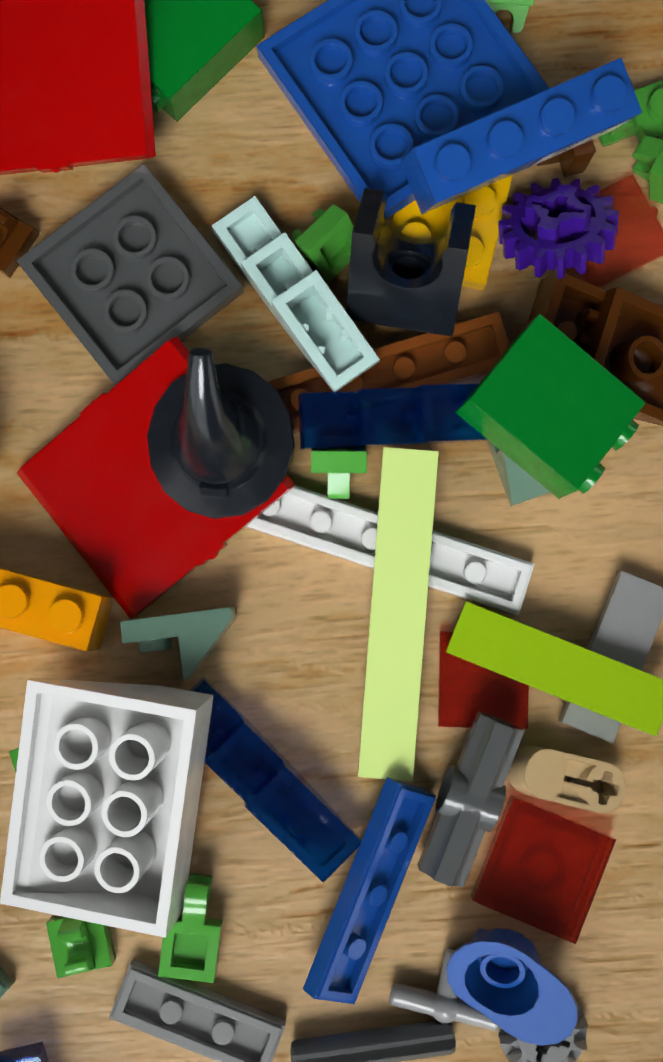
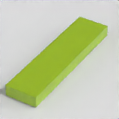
[446,601,663,737]

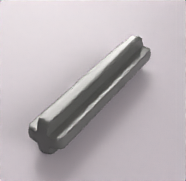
[290,1020,456,1062]

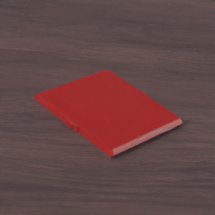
[0,0,156,175]
[17,336,295,620]

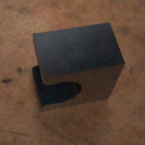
[346,188,476,337]

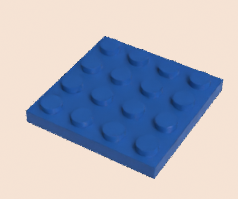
[256,0,550,219]

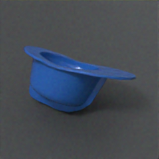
[446,928,578,1046]

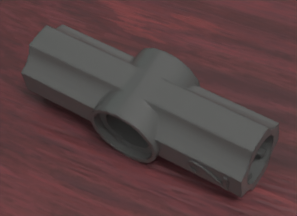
[417,711,525,887]

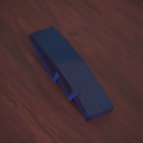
[298,384,489,450]
[189,676,362,883]

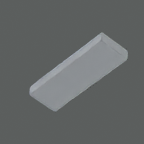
[558,571,663,743]
[109,959,286,1062]

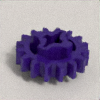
[498,178,619,279]

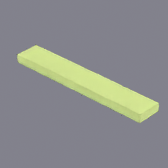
[358,447,439,782]

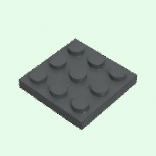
[17,163,244,386]

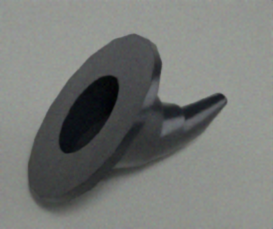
[147,348,295,519]

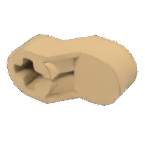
[508,745,626,813]

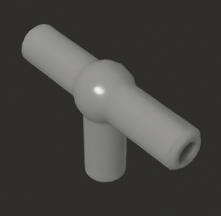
[389,947,499,1031]

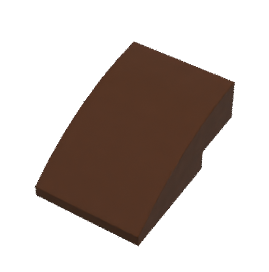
[526,273,663,426]

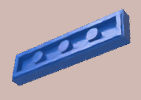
[303,777,436,1004]

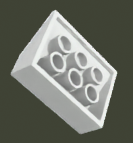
[0,678,214,938]

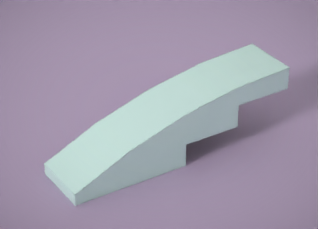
[211,196,380,393]

